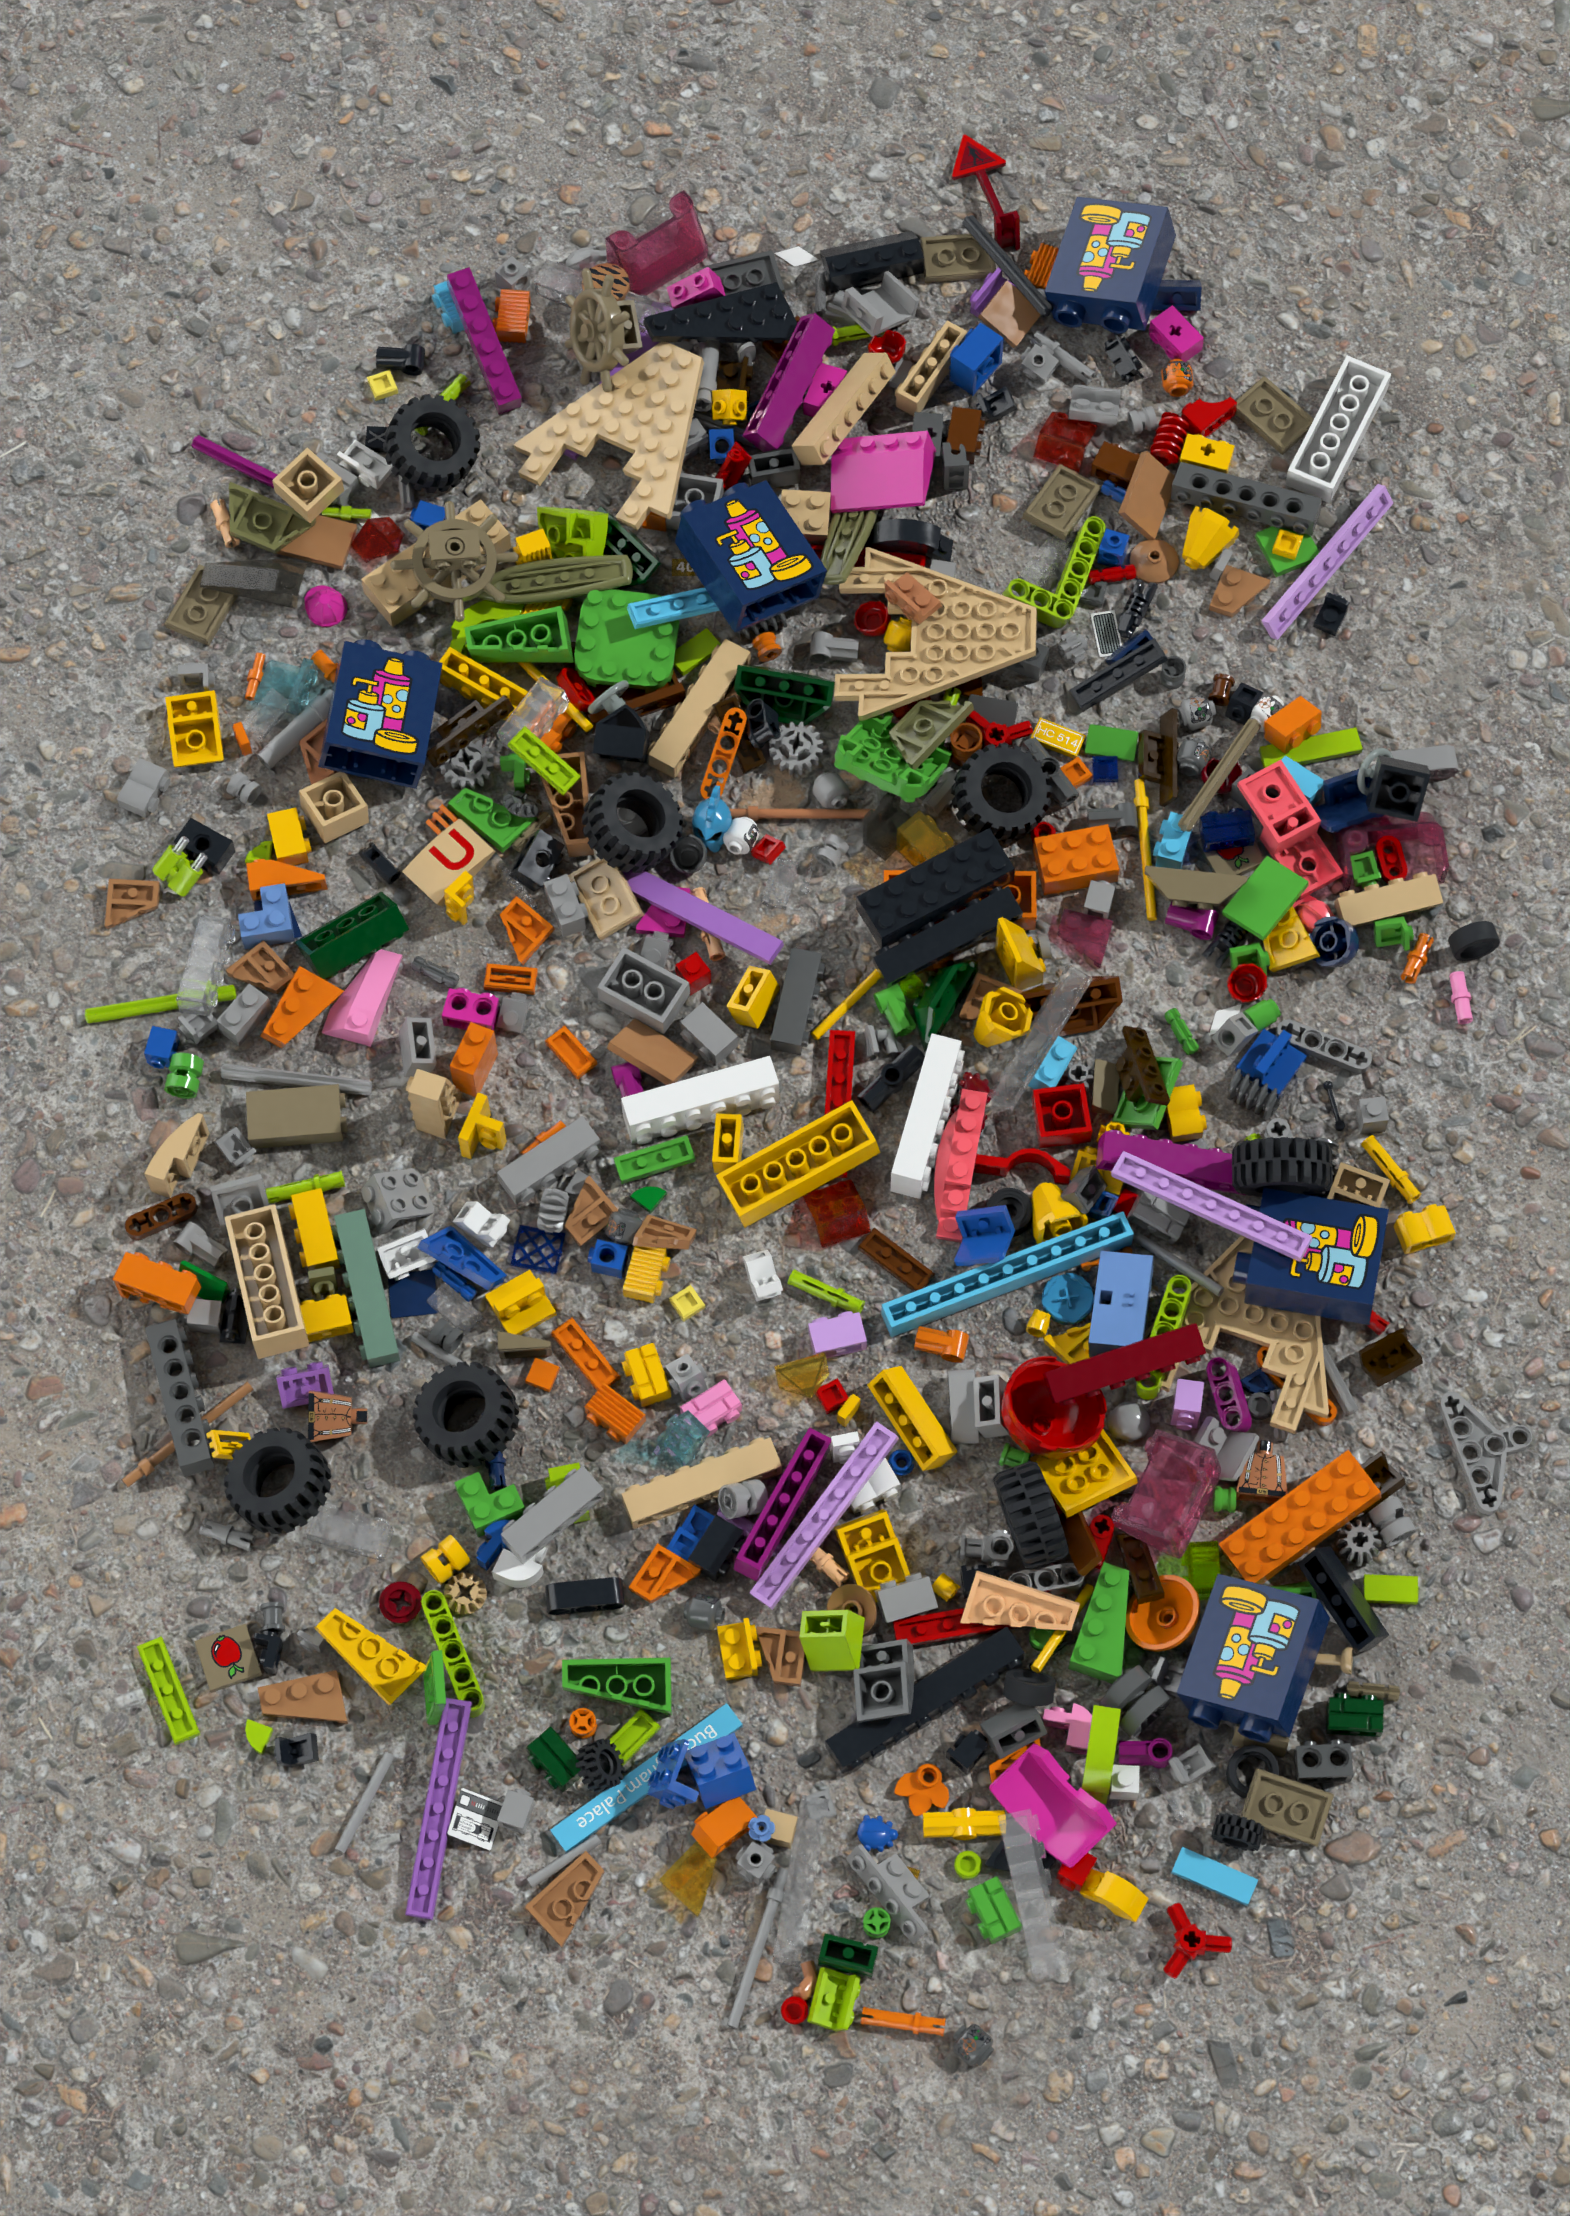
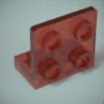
[1033,412,1097,472]
[803,1179,871,1248]

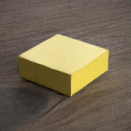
[367,370,398,401]
[669,1285,705,1322]

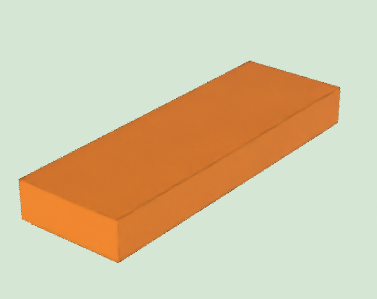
[551,1317,620,1391]

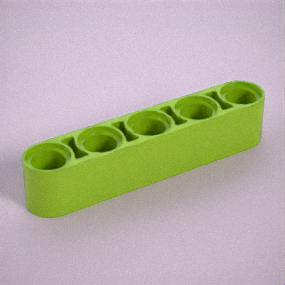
[1136,1275,1191,1400]
[421,1590,485,1718]

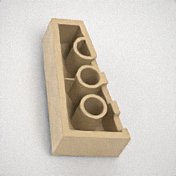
[406,1069,463,1139]

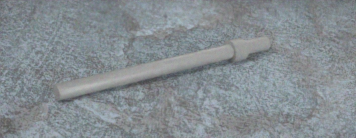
[727,1868,789,2029]

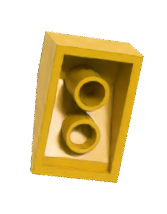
[995,917,1046,990]

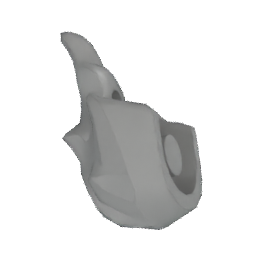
[566,246,616,278]

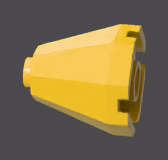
[1182,506,1239,570]
[973,987,1033,1048]
[1031,1182,1088,1244]

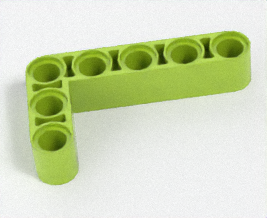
[1002,516,1105,629]

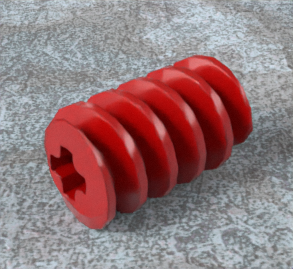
[1150,412,1190,467]

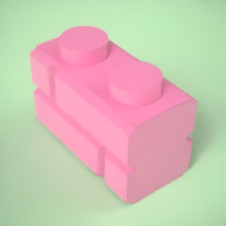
[680,1379,742,1438]

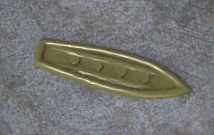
[820,509,879,585]
[478,555,633,605]

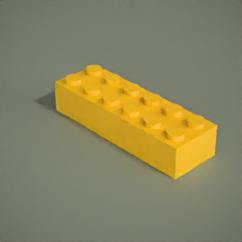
[716,1100,881,1228]

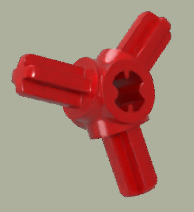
[965,711,1033,749]
[1163,1903,1232,1979]

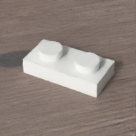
[831,1431,860,1464]

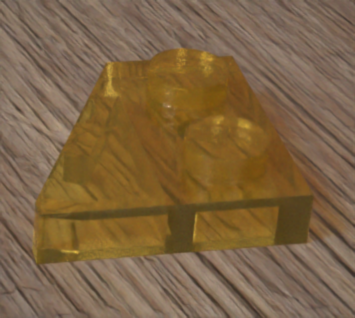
[659,1841,717,1918]

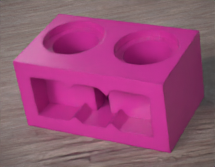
[442,988,500,1031]

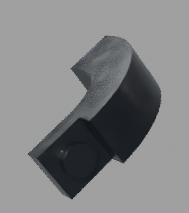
[863,519,954,562]

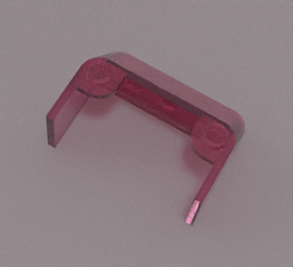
[1335,812,1449,892]

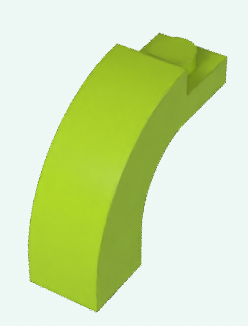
[450,600,525,656]
[1081,1705,1121,1804]

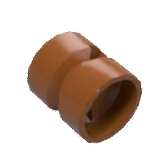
[949,723,982,767]

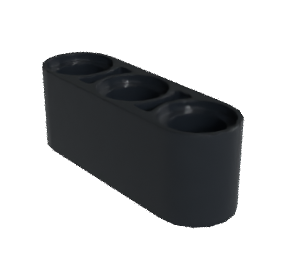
[545,1577,625,1615]

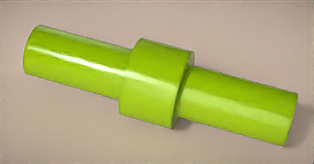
[322,506,372,521]

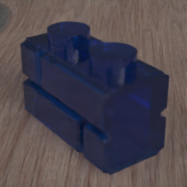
[1199,808,1255,852]

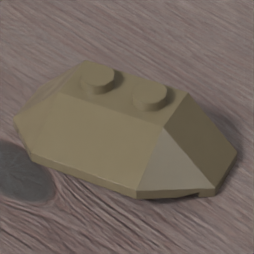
[1144,866,1247,910]

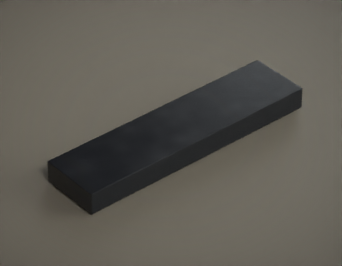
[1070,638,1168,712]

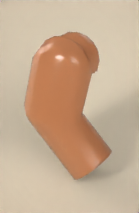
[793,1961,818,2001]

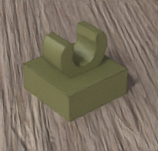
[308,1266,338,1299]

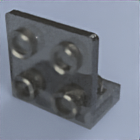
[863,792,919,861]

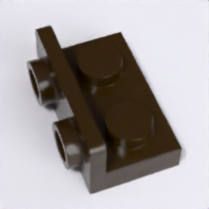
[717,357,753,401]

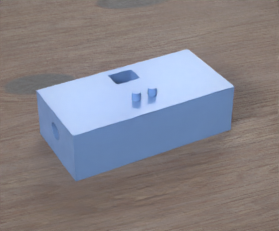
[1088,1251,1153,1357]

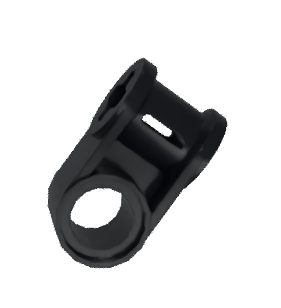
[746,699,781,749]

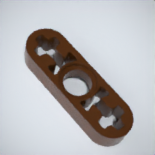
[125,1193,198,1240]

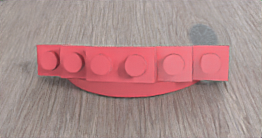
[934,1089,988,1243]

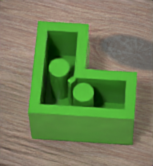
[454,1472,525,1538]

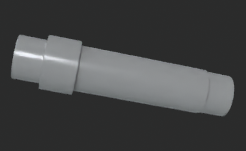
[695,340,720,411]
[256,689,332,770]

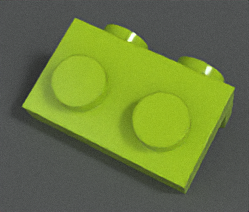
[807,1967,861,2032]

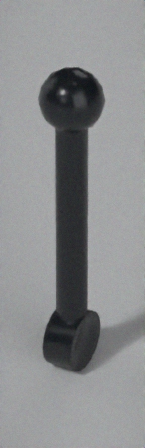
[1323,1081,1345,1131]
[1029,1633,1075,1670]

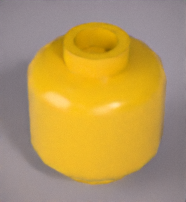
[883,617,912,652]

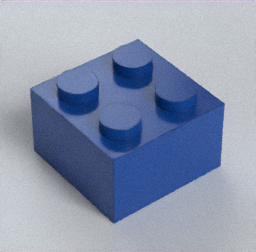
[949,322,1004,396]
[685,1733,757,1809]

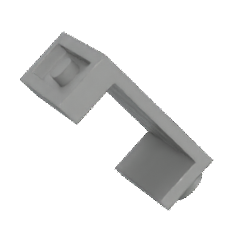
[841,271,919,337]

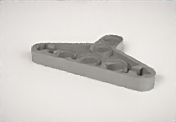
[1439,1392,1532,1515]

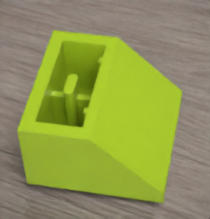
[799,1610,865,1671]

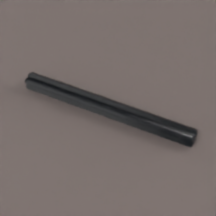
[962,215,1053,317]

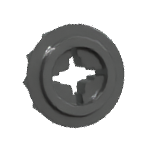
[503,790,543,818]

